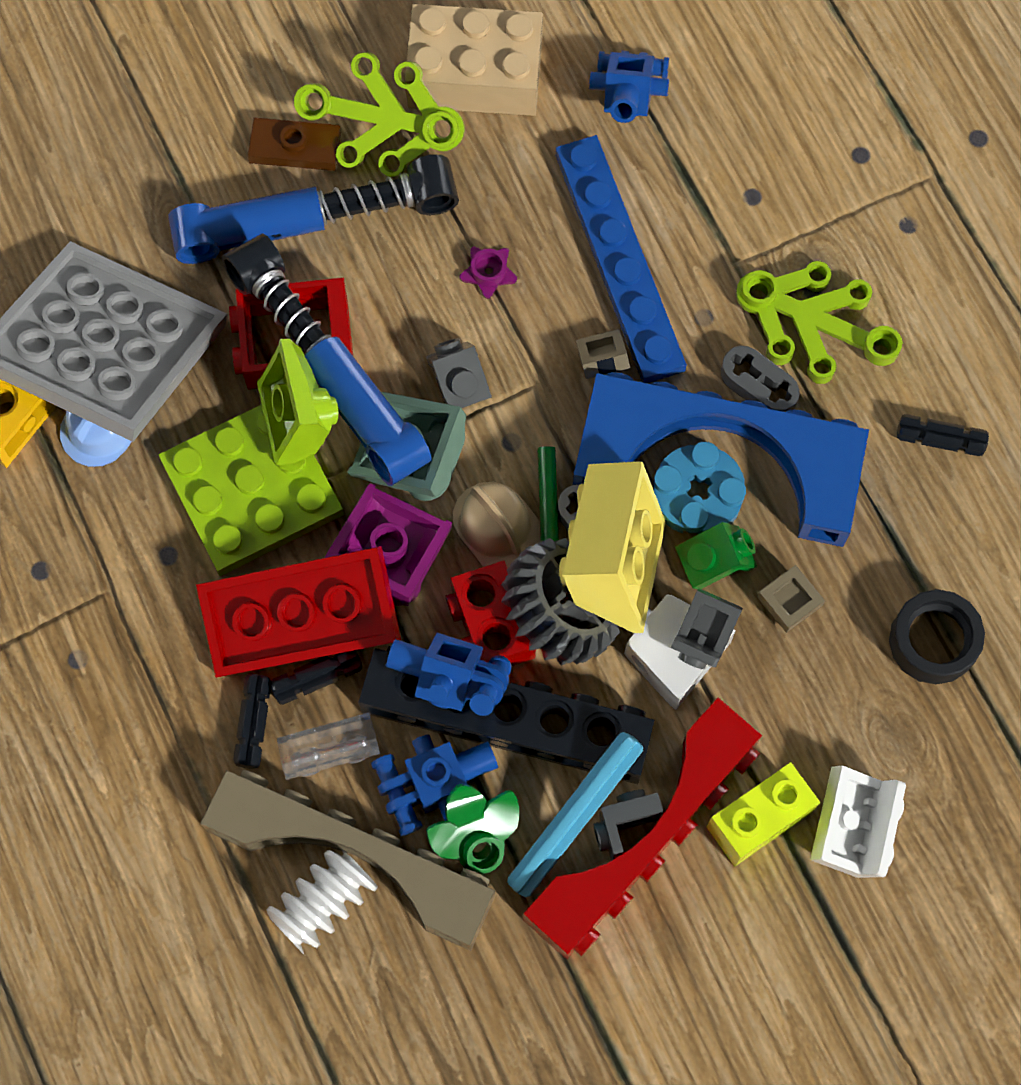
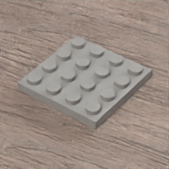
[0,241,227,442]

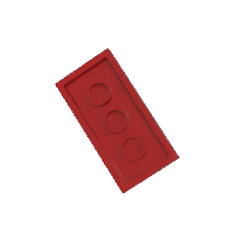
[196,546,401,678]

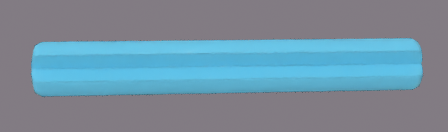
[507,732,643,897]

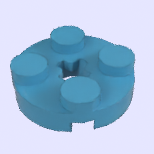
[653,442,746,534]

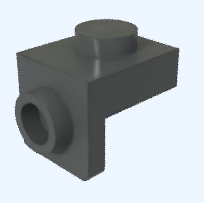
[426,338,492,408]
[671,588,743,669]
[593,789,663,861]

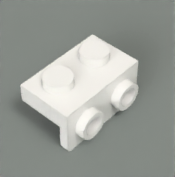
[810,766,906,878]

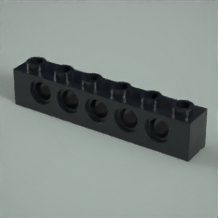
[358,646,655,785]

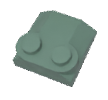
[347,391,466,501]

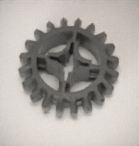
[501,538,620,666]

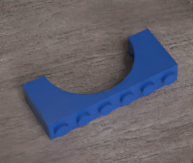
[573,372,869,547]

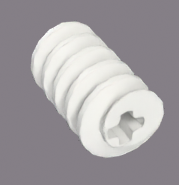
[266,849,378,954]

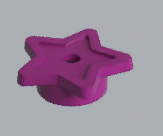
[460,247,517,299]

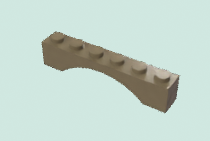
[200,769,495,951]

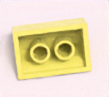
[559,461,666,633]

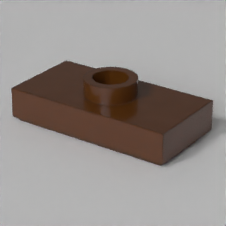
[248,117,341,171]

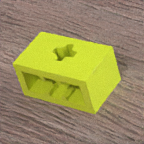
[706,762,820,867]

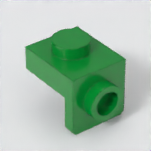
[675,522,757,590]

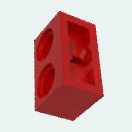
[445,560,536,666]

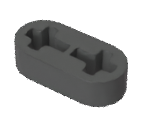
[721,346,800,412]

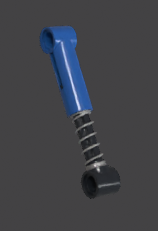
[168,154,459,264]
[222,233,432,486]

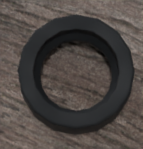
[889,589,985,685]

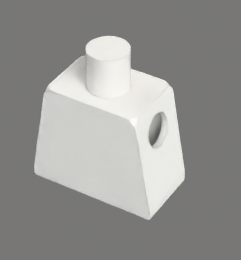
[624,594,735,710]

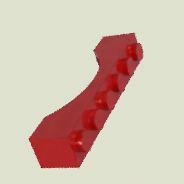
[523,697,762,960]

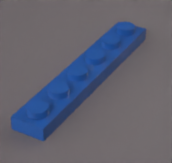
[555,135,687,384]

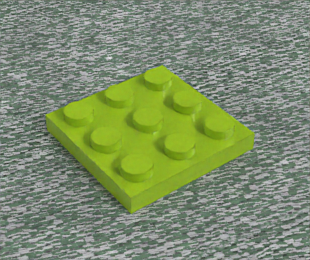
[158,404,344,576]

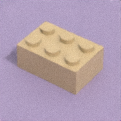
[405,4,543,116]

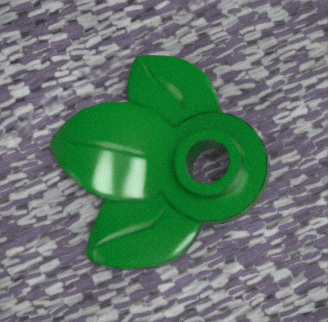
[426,784,520,874]

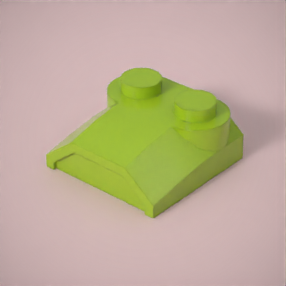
[257,339,338,465]

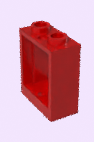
[229,277,353,390]

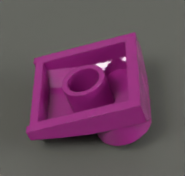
[325,483,452,606]

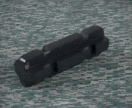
[897,414,989,456]
[270,650,362,705]
[233,674,271,769]

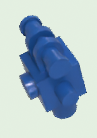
[589,50,669,123]
[386,633,512,716]
[371,734,499,836]

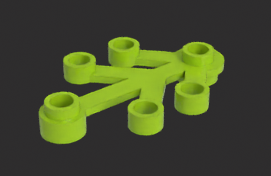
[294,52,465,177]
[736,261,902,384]

